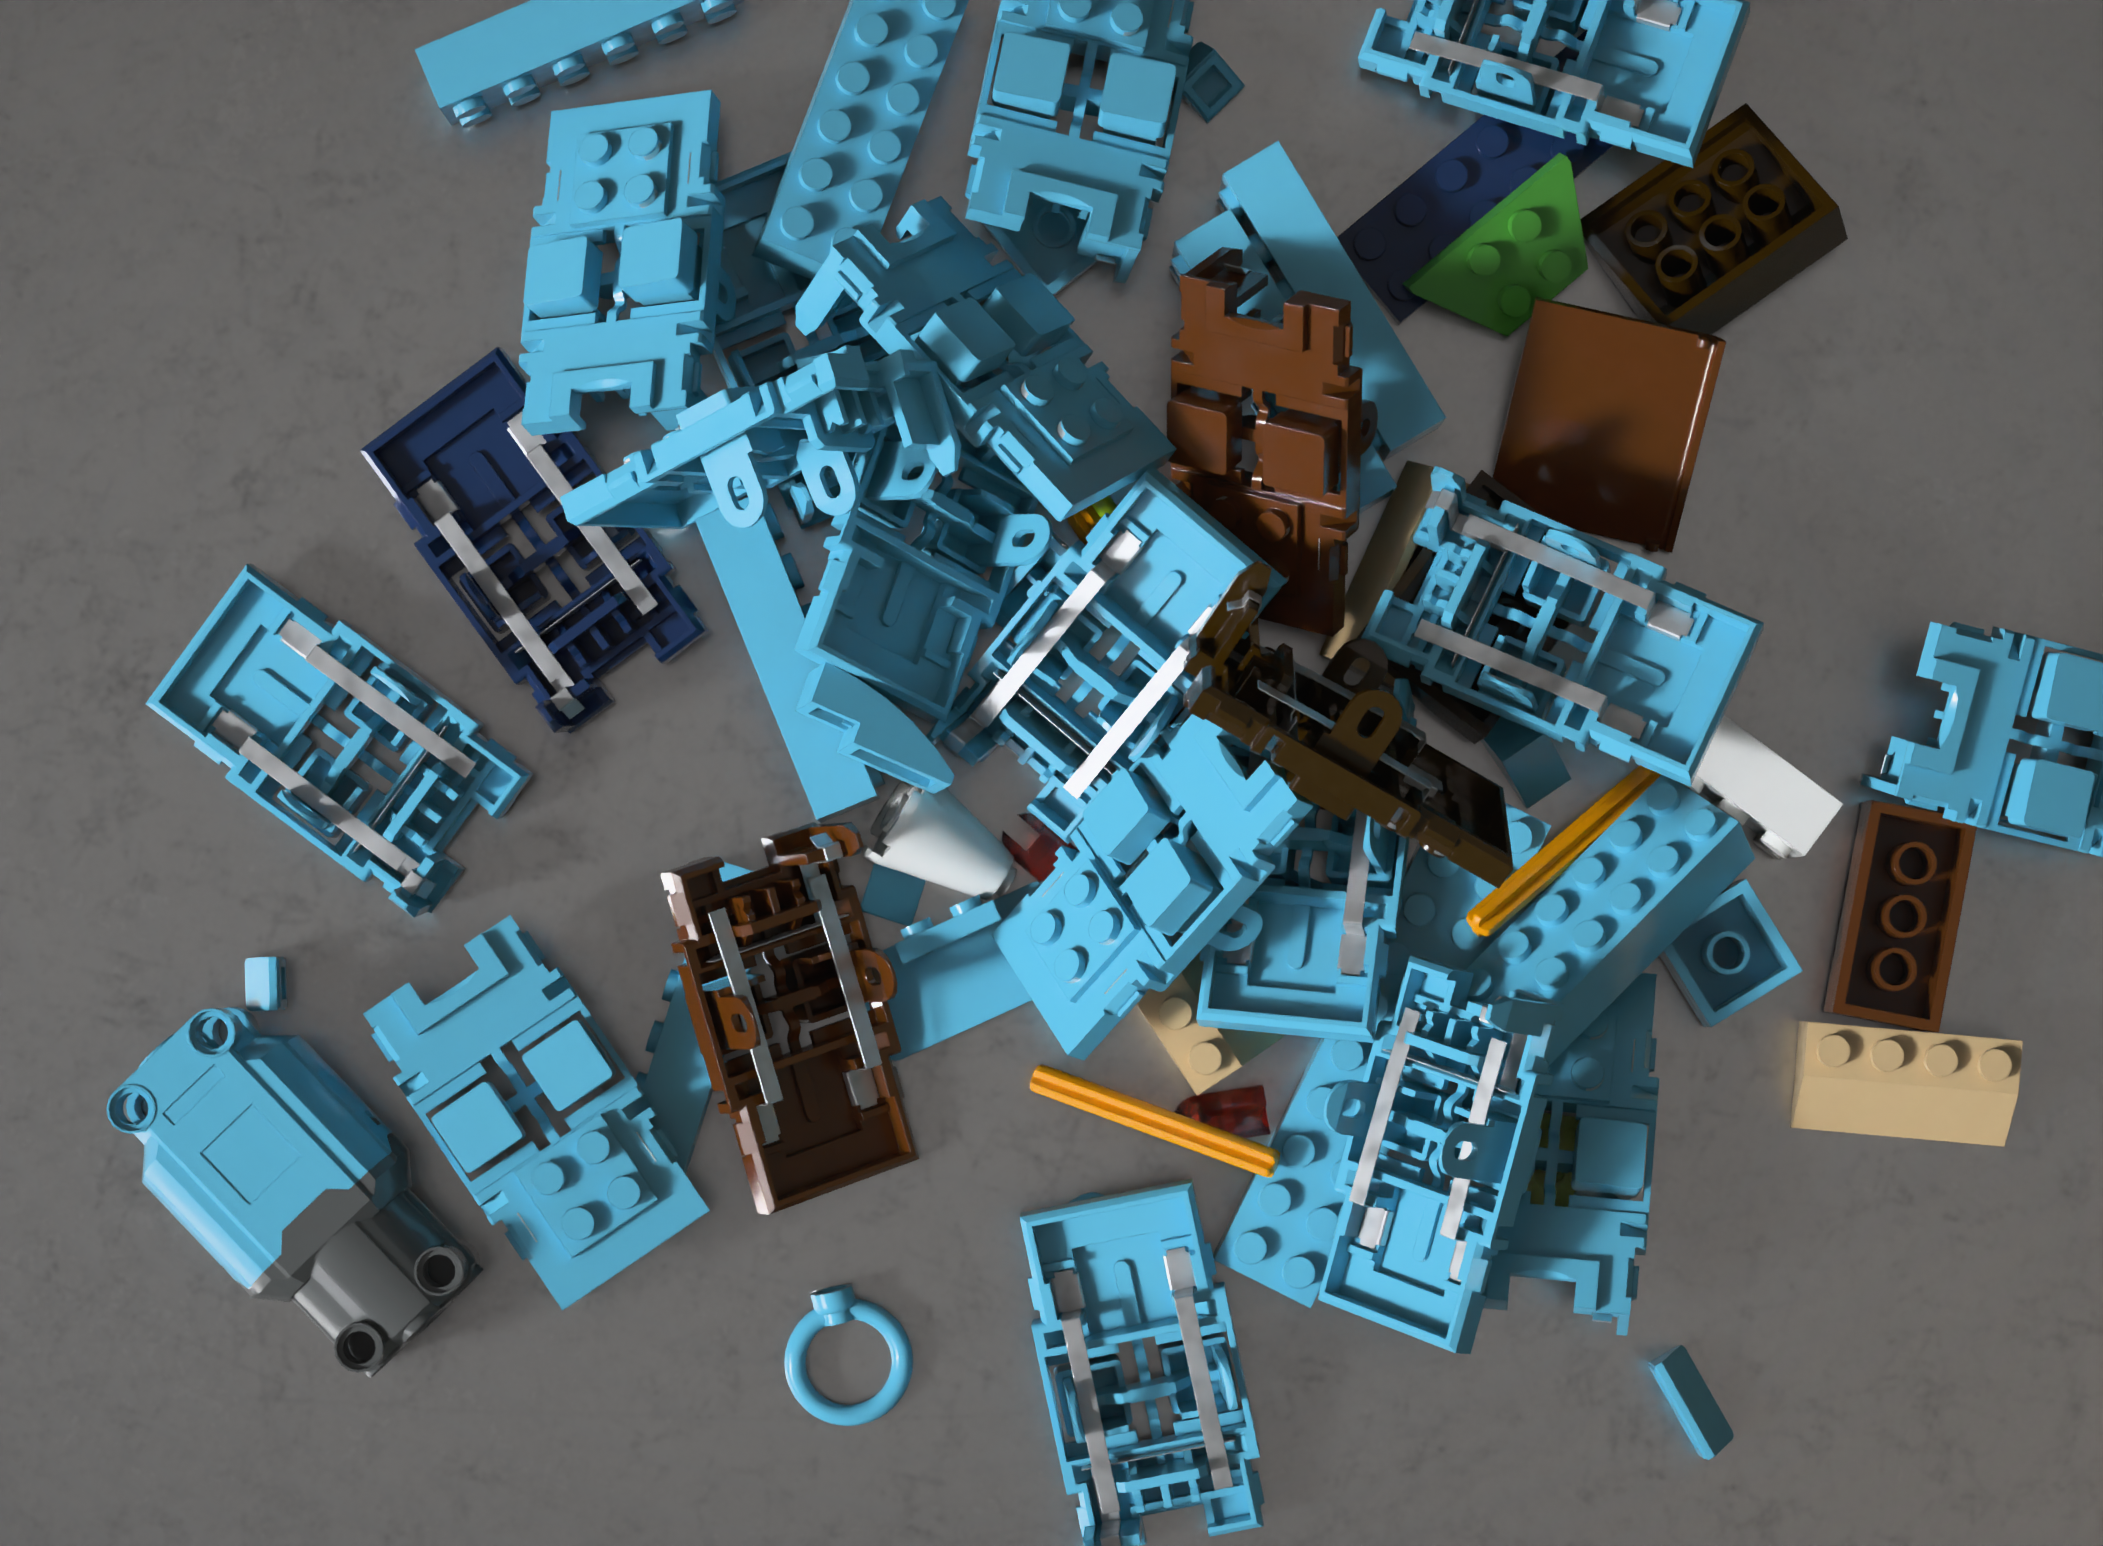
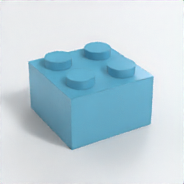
[1659,879,1803,1027]

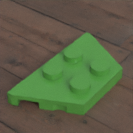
[1402,153,1589,336]

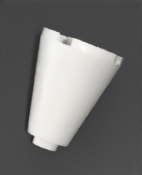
[862,781,1017,900]

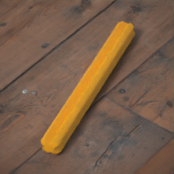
[1466,765,1661,937]
[1030,1064,1280,1177]

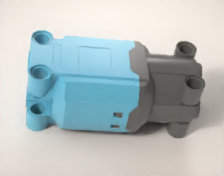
[106,1007,484,1378]

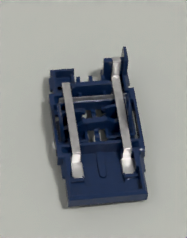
[360,347,709,734]

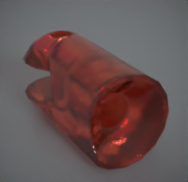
[1001,812,1078,884]
[1174,1084,1271,1138]

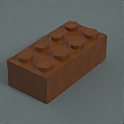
[1823,800,1977,1033]

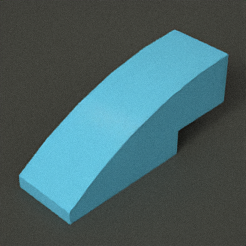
[795,662,955,794]

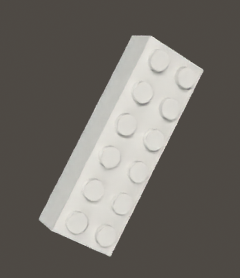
[1548,615,1843,860]

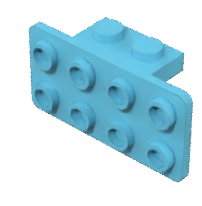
[865,882,1042,1061]

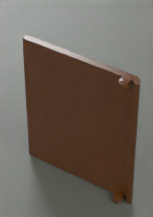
[1492,297,1726,553]

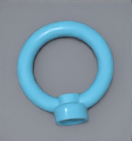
[784,1284,913,1426]

